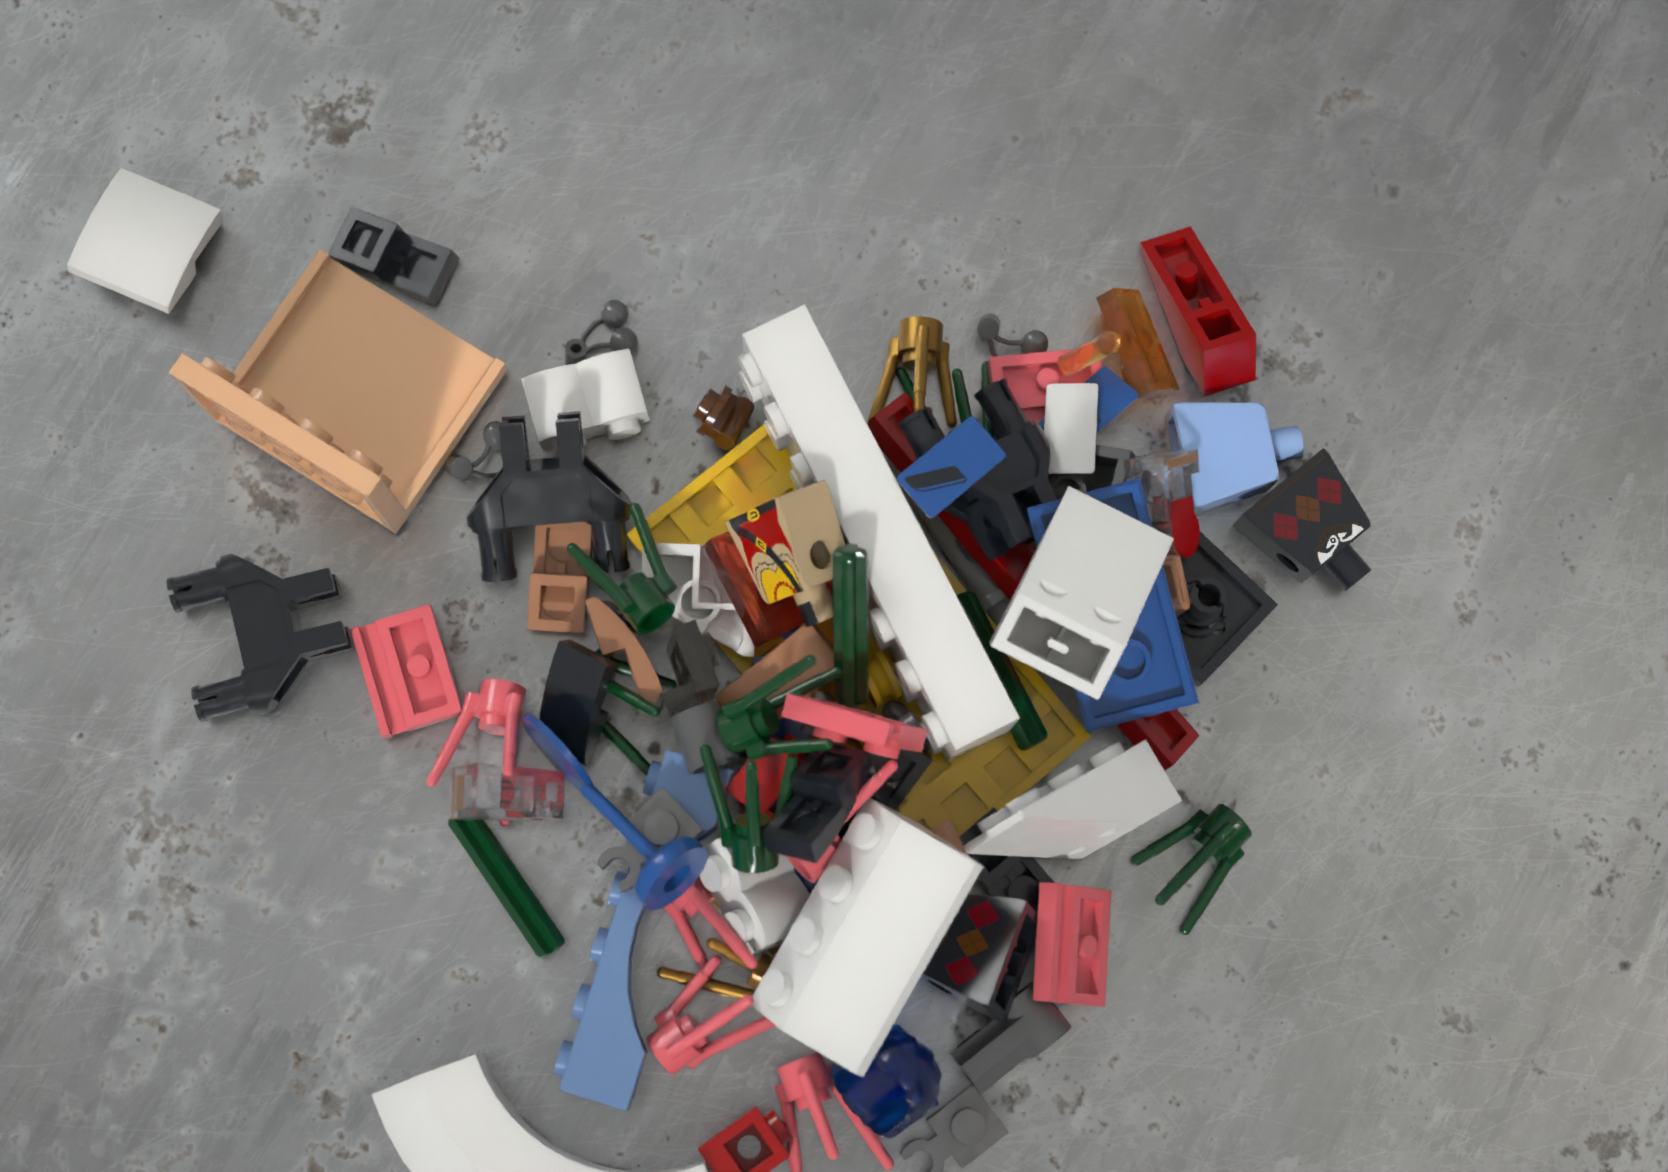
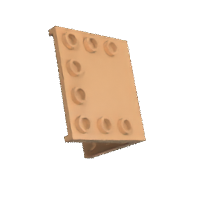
[168,249,508,534]

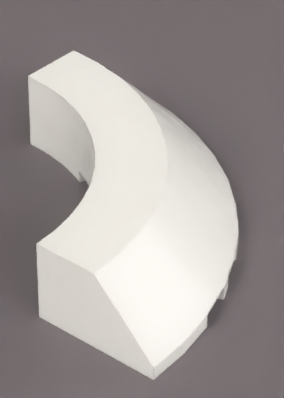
[371,1053,710,1172]

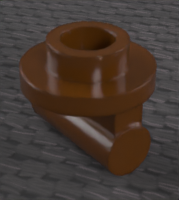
[692,385,755,450]

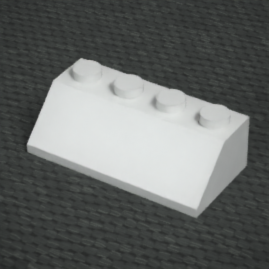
[752,798,984,1077]

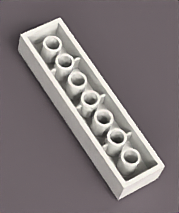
[737,304,1020,763]

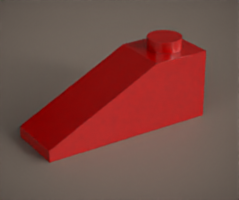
[1140,226,1256,397]

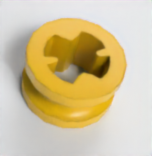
[869,650,903,708]

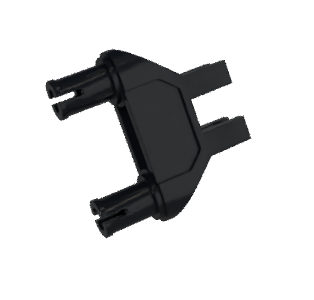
[897,378,1058,562]
[466,411,632,582]
[166,553,354,722]

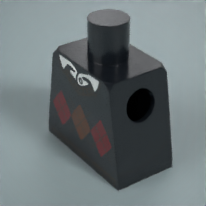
[1233,448,1372,591]
[920,894,1038,1023]

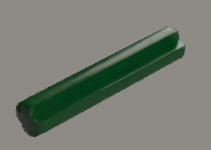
[832,544,869,708]
[956,590,1048,750]
[448,805,565,959]

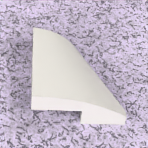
[642,543,757,657]

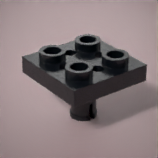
[1169,531,1278,687]

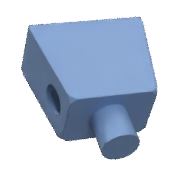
[1165,403,1304,516]

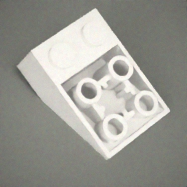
[989,486,1174,700]
[963,740,1182,860]

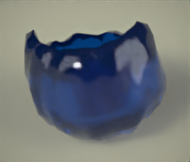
[829,1024,942,1139]

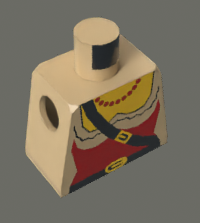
[725,480,845,628]

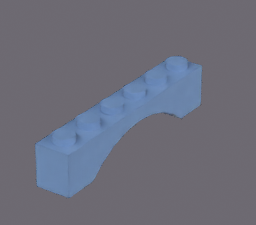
[553,750,734,1111]

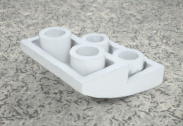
[67,168,222,314]

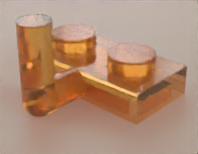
[1058,288,1179,398]

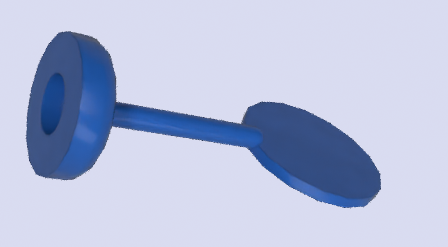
[520,712,708,911]

